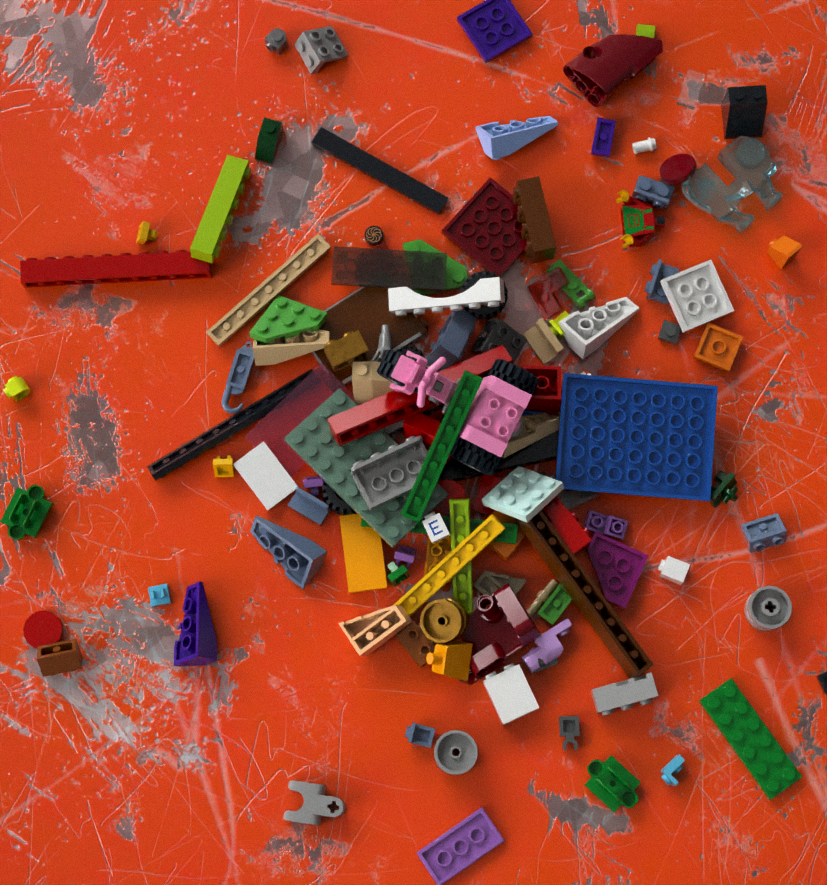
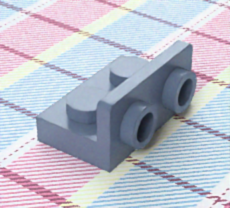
[632,175,675,209]
[644,259,679,305]
[741,513,787,553]

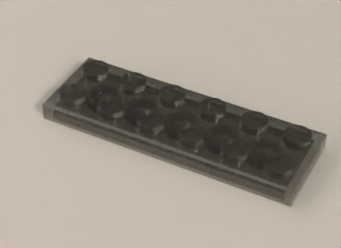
[331,246,447,292]

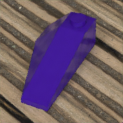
[174,581,218,666]

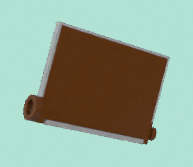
[312,272,429,393]

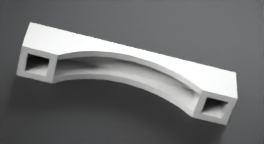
[388,277,505,316]

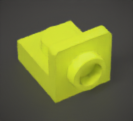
[548,311,569,340]

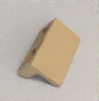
[523,318,564,364]

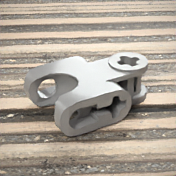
[283,780,345,826]

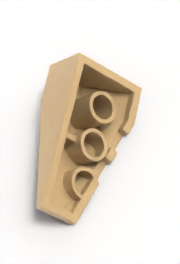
[253,330,330,366]
[352,361,430,405]

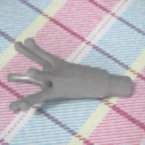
[370,325,392,362]

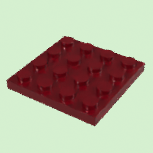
[441,177,527,277]

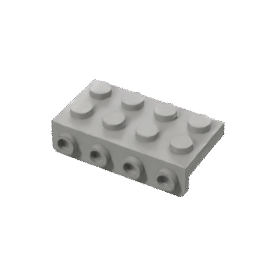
[351,435,440,510]

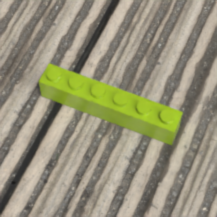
[190,154,251,264]

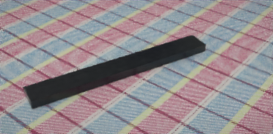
[312,127,448,215]

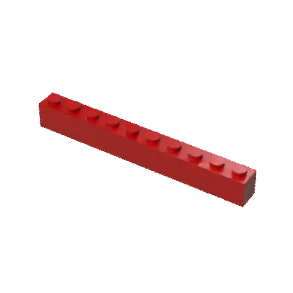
[20,250,212,288]
[327,345,513,446]

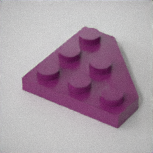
[587,531,649,609]

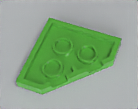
[402,239,468,296]
[249,295,328,344]

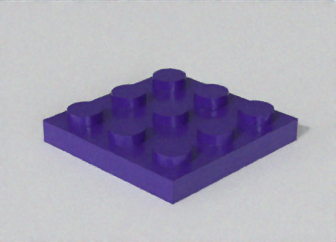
[457,0,532,64]

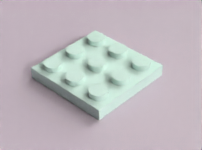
[481,466,564,523]

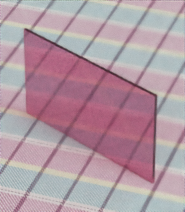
[244,362,354,477]

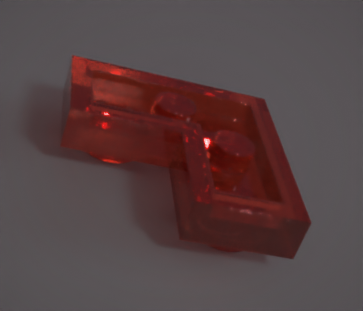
[527,267,569,319]

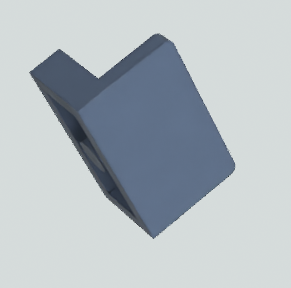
[288,487,331,526]

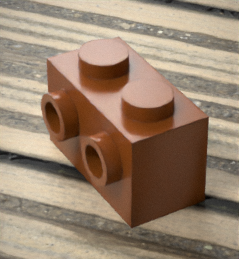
[396,622,437,668]
[37,639,82,677]

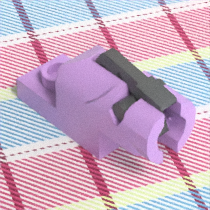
[522,618,572,673]

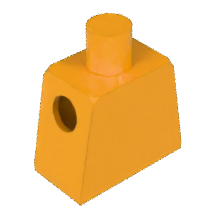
[426,641,473,681]

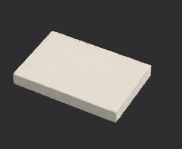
[233,441,298,510]

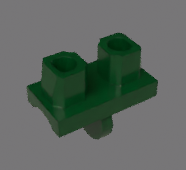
[710,471,738,508]

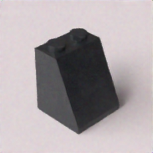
[721,85,768,139]

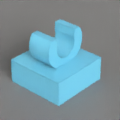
[148,584,171,607]

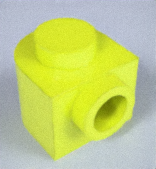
[3,376,31,402]

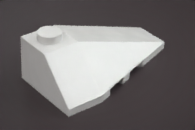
[559,297,639,359]

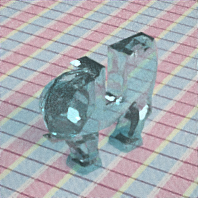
[682,136,783,234]

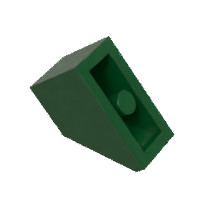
[255,117,284,164]

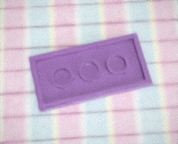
[417,807,505,885]

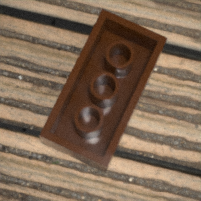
[512,176,556,264]

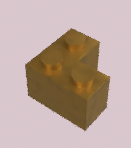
[324,330,370,372]

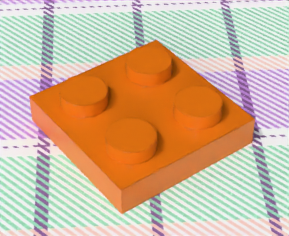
[693,323,743,372]

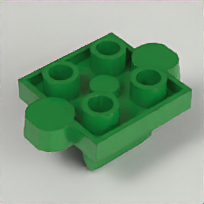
[0,485,53,540]
[584,755,641,812]

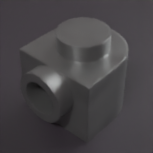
[264,29,288,55]

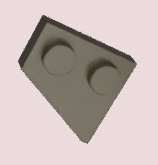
[473,571,527,596]

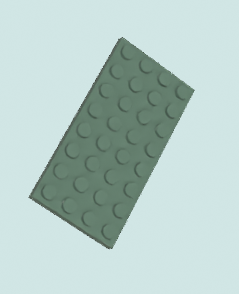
[284,388,448,548]

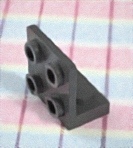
[471,318,527,364]

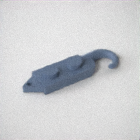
[221,341,255,414]

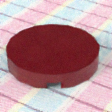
[659,154,697,184]

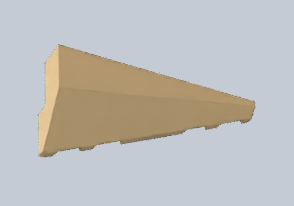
[502,411,560,458]

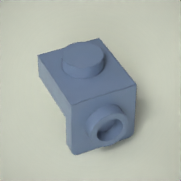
[405,722,435,748]

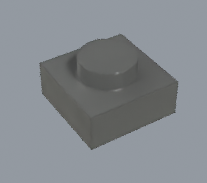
[658,320,681,345]

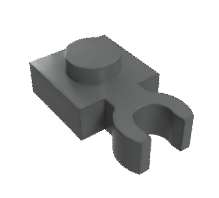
[559,716,580,751]

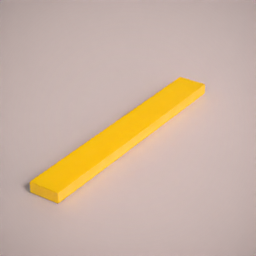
[394,514,506,617]

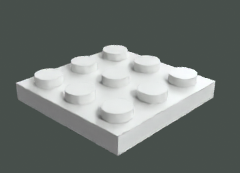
[660,260,734,333]

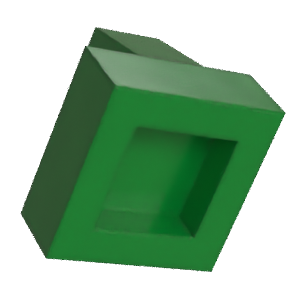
[387,561,410,587]

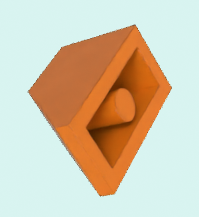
[766,236,803,269]

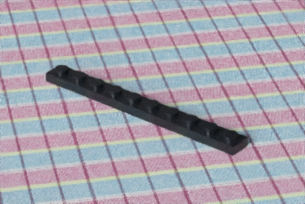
[147,369,321,481]

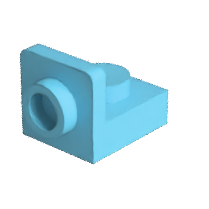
[660,754,685,786]

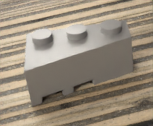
[591,672,658,716]

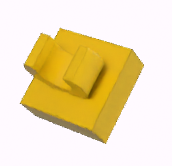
[136,221,158,245]
[213,455,234,477]

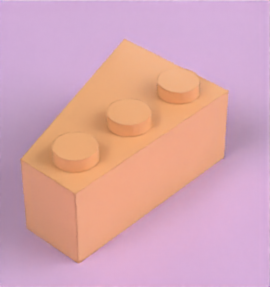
[338,605,413,656]

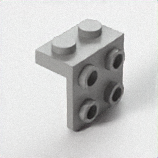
[294,26,347,74]

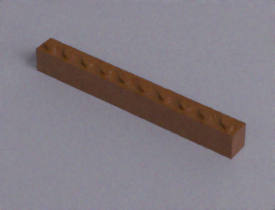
[515,510,653,679]

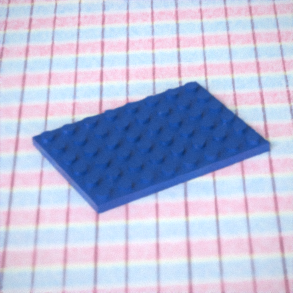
[555,373,718,502]

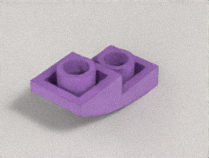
[583,510,628,540]

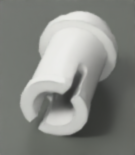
[632,137,657,155]

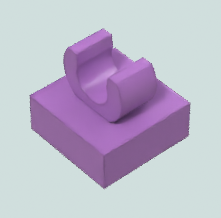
[303,476,324,496]
[394,544,417,569]

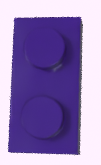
[591,118,616,158]

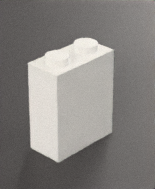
[483,663,539,725]

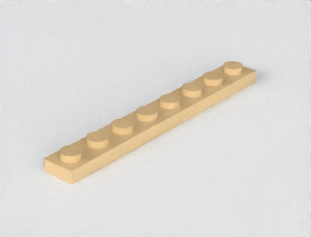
[206,234,331,347]

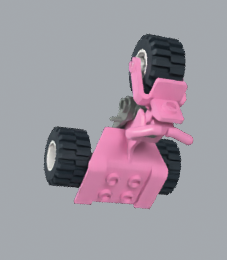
[377,350,539,475]

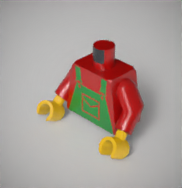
[616,190,665,248]

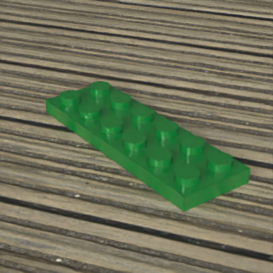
[699,678,802,800]

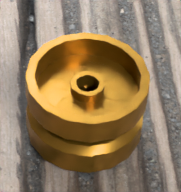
[420,598,469,643]

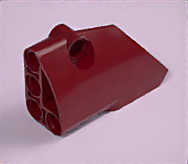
[563,34,663,107]
[459,583,541,685]

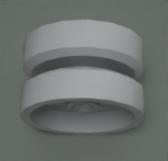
[744,586,792,632]
[434,730,478,775]

